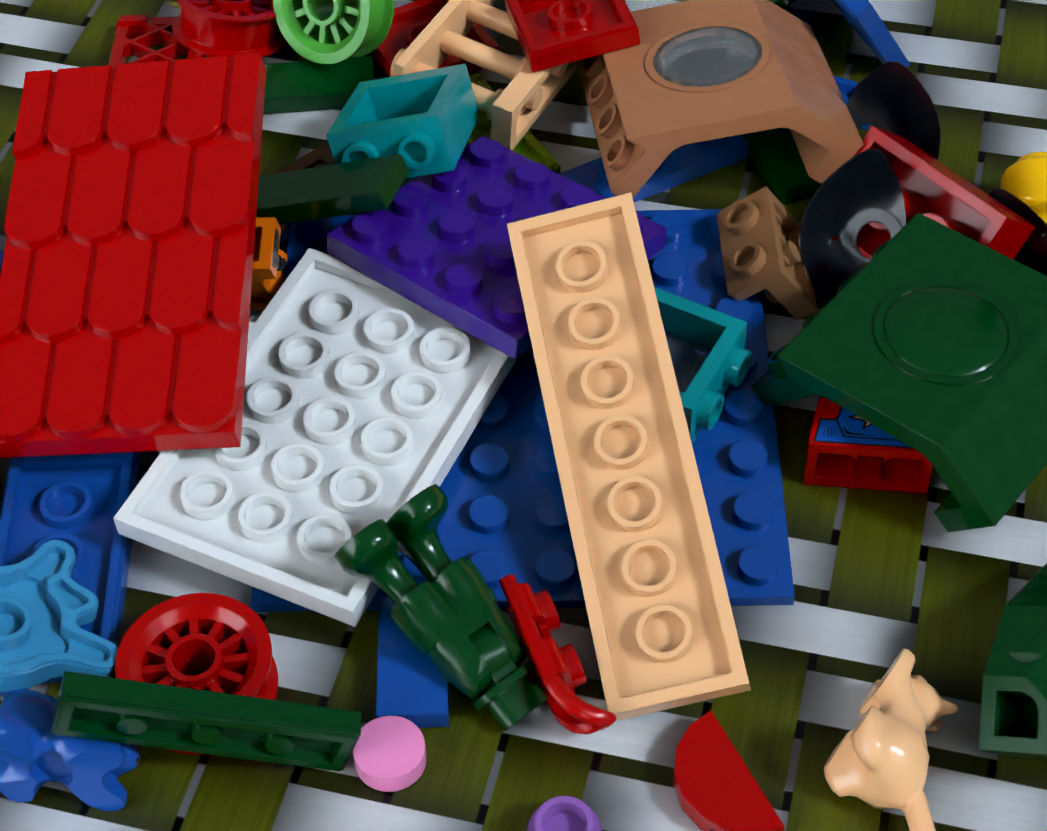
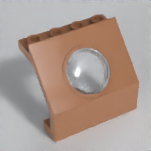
[579,0,864,198]

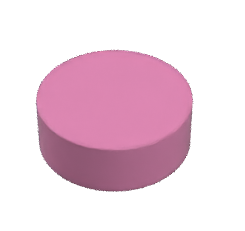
[353,716,427,792]

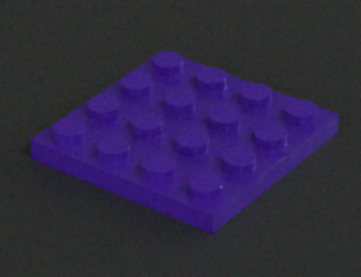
[327,136,667,360]

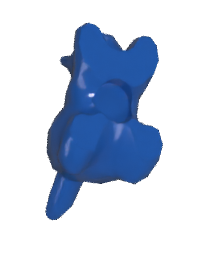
[0,688,140,811]

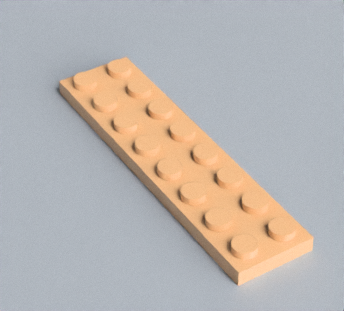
[507,192,751,721]

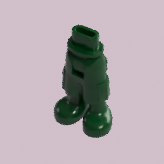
[335,484,548,731]

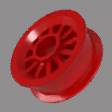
[172,0,287,58]
[115,593,278,755]

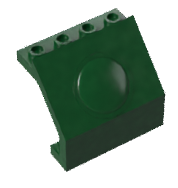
[751,213,1047,532]

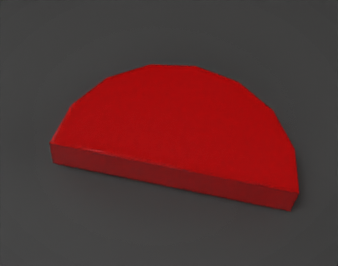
[673,711,785,831]

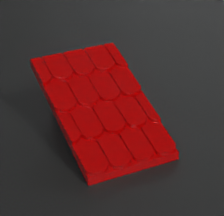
[0,53,266,458]

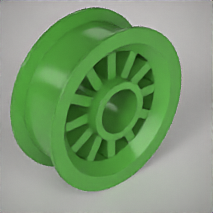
[273,0,394,64]

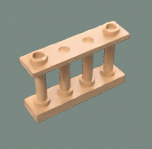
[390,0,582,150]

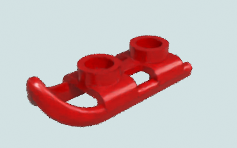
[499,574,617,735]

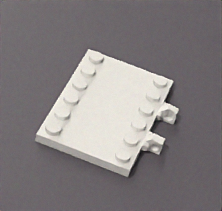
[113,248,517,627]

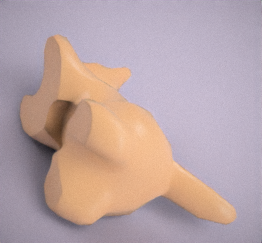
[824,648,959,831]

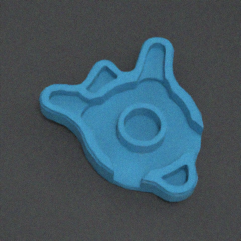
[0,540,118,692]

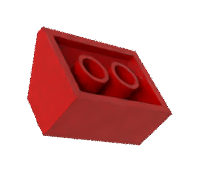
[830,126,1035,260]

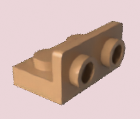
[717,186,818,320]

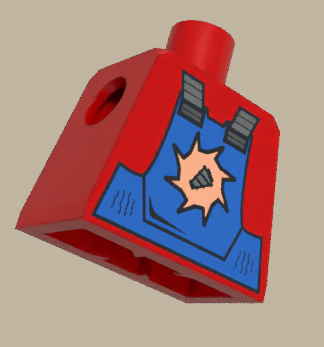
[803,396,933,493]

